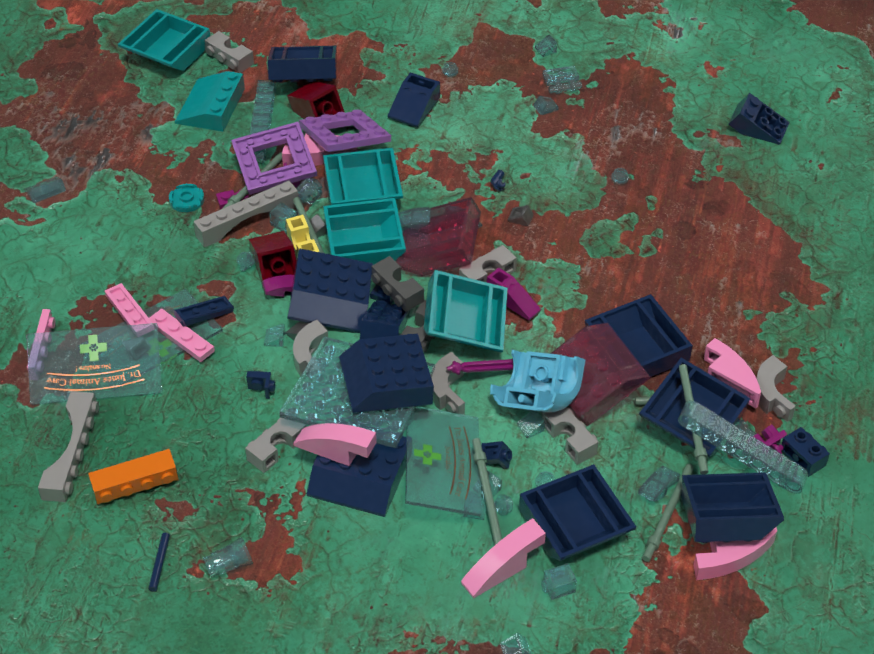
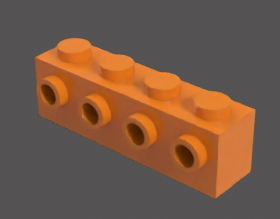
[88,449,179,504]

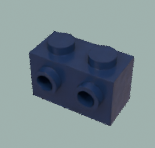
[781,427,830,477]

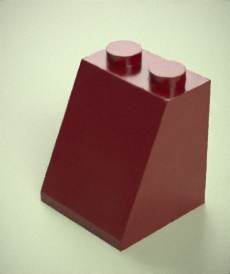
[287,81,345,119]
[249,231,296,282]

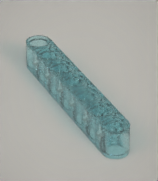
[249,80,276,164]
[678,400,808,494]

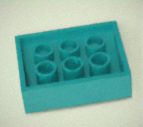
[175,71,245,132]

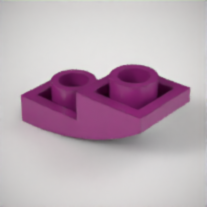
[262,275,294,297]

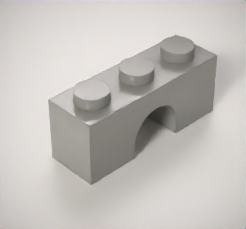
[205,31,254,73]
[459,245,517,282]
[541,407,598,465]
[245,412,307,473]

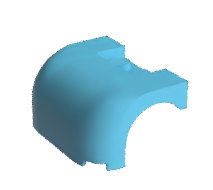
[490,350,586,413]

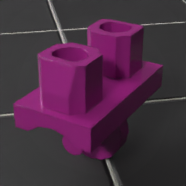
[748,424,787,460]

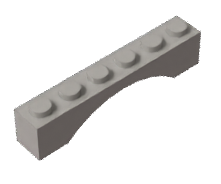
[193,181,298,247]
[38,391,99,502]

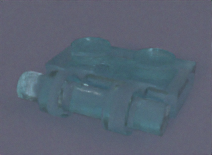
[542,66,582,94]

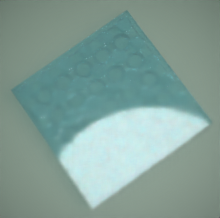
[279,336,435,448]

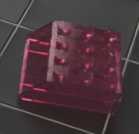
[396,197,481,276]
[550,323,651,426]

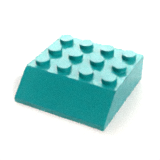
[118,9,210,71]
[323,148,403,205]
[323,198,406,265]
[423,270,508,353]

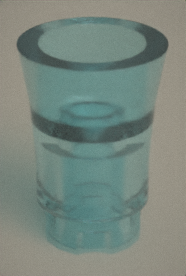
[203,537,253,578]

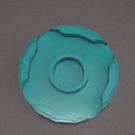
[169,184,205,213]

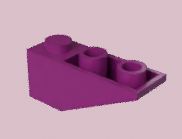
[486,268,541,320]

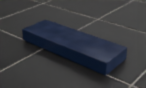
[174,296,234,327]

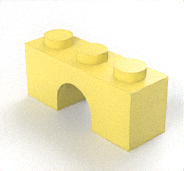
[286,215,319,256]

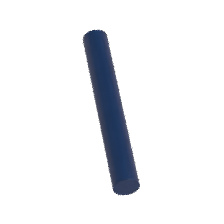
[148,533,170,592]

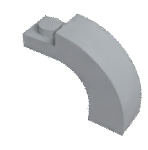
[293,320,329,385]
[431,352,465,419]
[756,355,796,422]

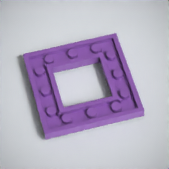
[299,110,391,152]
[231,122,318,195]

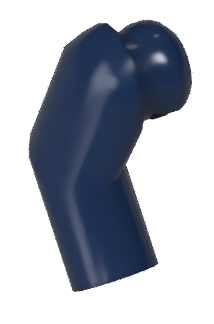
[490,170,506,191]

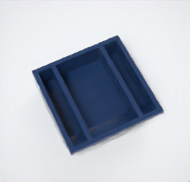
[268,45,337,83]
[287,248,373,333]
[585,294,693,388]
[339,333,434,413]
[639,358,751,458]
[306,419,412,517]
[519,464,636,561]
[681,472,784,543]

